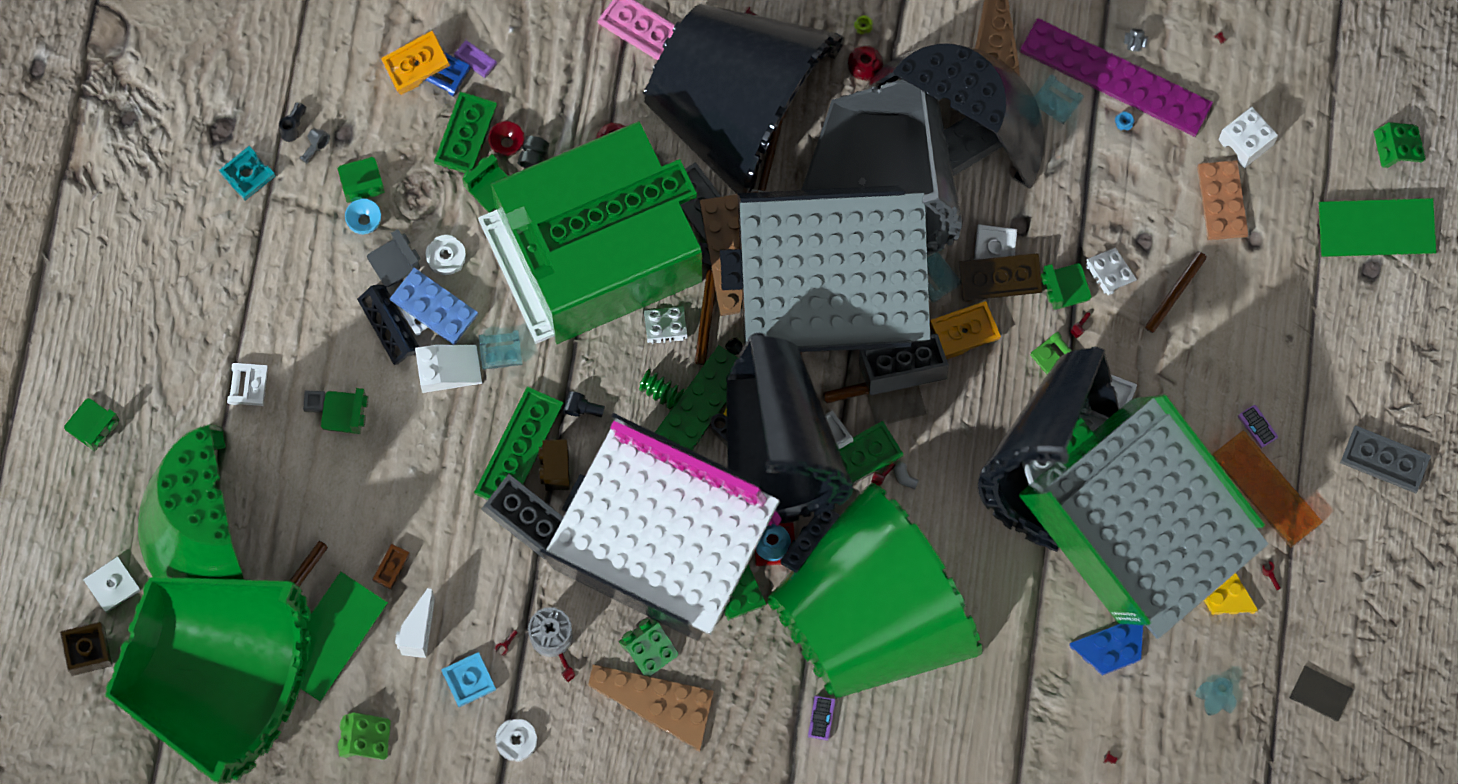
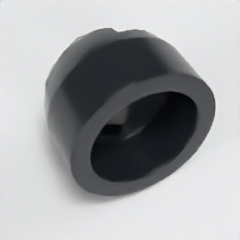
[725,338,743,355]

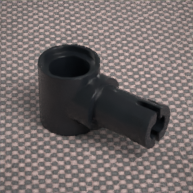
[279,102,306,142]
[563,391,605,418]

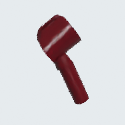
[1071,312,1091,338]
[871,463,896,486]
[1262,561,1281,590]
[495,630,518,656]
[558,653,575,682]

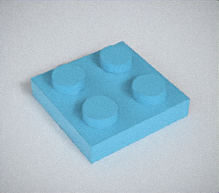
[441,652,496,707]

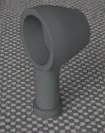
[299,128,330,164]

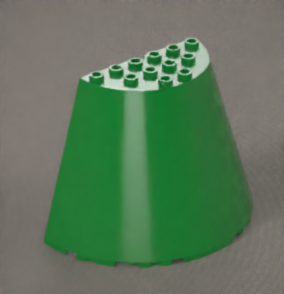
[138,424,245,580]
[767,484,982,699]
[105,577,311,784]

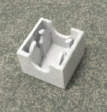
[1219,107,1278,168]

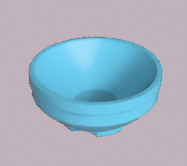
[345,199,381,234]
[755,524,791,561]

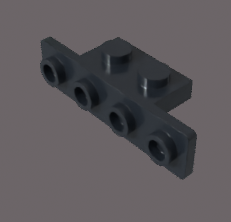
[780,510,840,573]

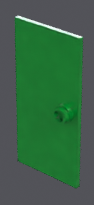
[1318,198,1436,257]
[300,571,388,702]

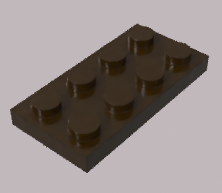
[959,253,1043,301]

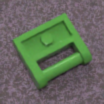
[1030,332,1072,374]

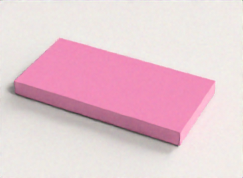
[598,0,675,60]

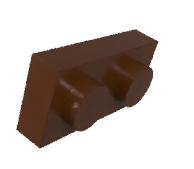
[372,544,410,590]

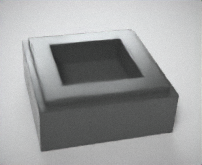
[303,390,326,412]

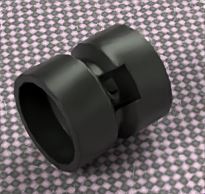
[518,136,550,169]

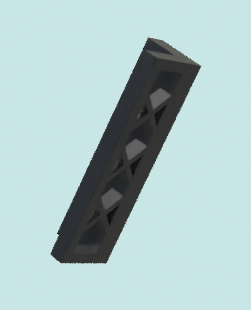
[357,284,419,365]

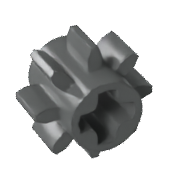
[1124,28,1148,52]

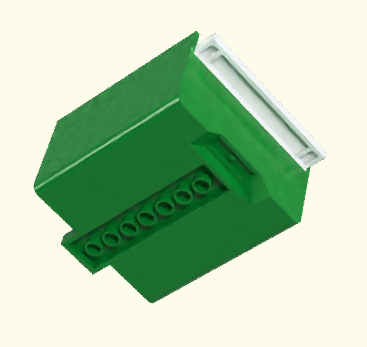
[478,121,702,345]

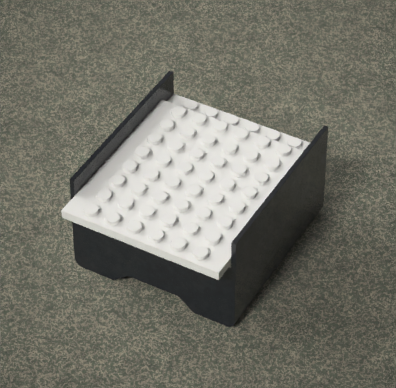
[540,413,779,641]

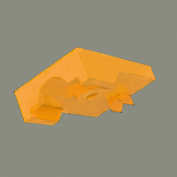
[381,31,450,95]
[929,301,1001,359]

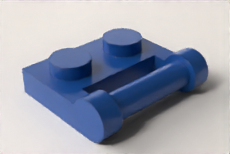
[423,52,470,97]

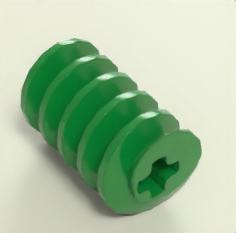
[639,368,684,409]

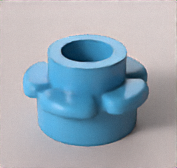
[1115,112,1134,130]

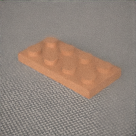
[1197,160,1248,240]

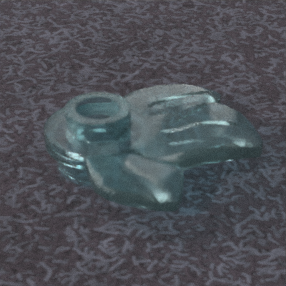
[1195,678,1236,716]

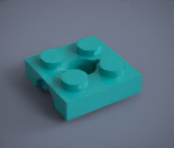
[219,146,276,201]

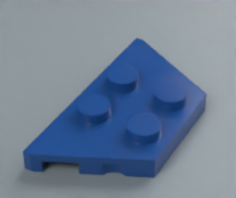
[1069,624,1143,676]

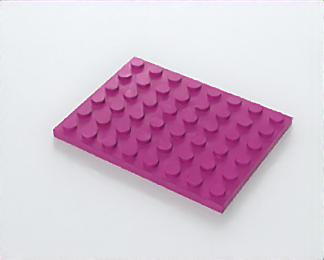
[610,421,781,526]

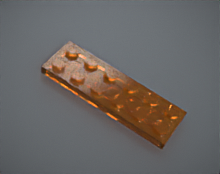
[1212,430,1323,548]

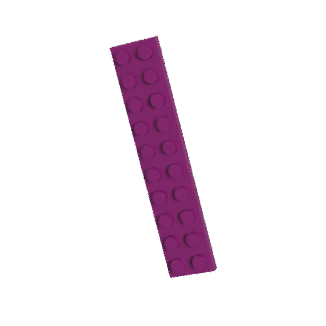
[1020,18,1213,137]

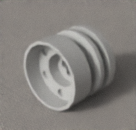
[528,607,573,657]

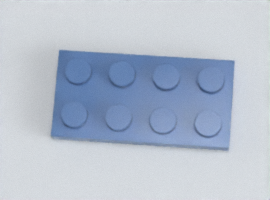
[390,268,478,345]

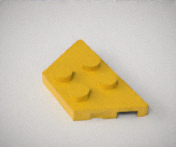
[1204,573,1258,615]

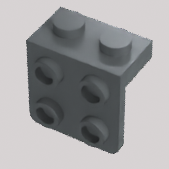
[367,229,420,287]

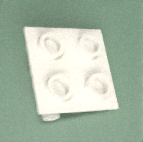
[1086,248,1137,296]
[644,306,687,344]

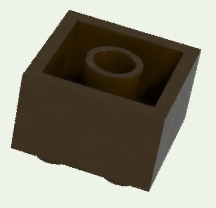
[539,439,570,491]
[60,622,113,676]

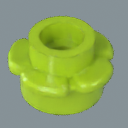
[854,16,873,34]

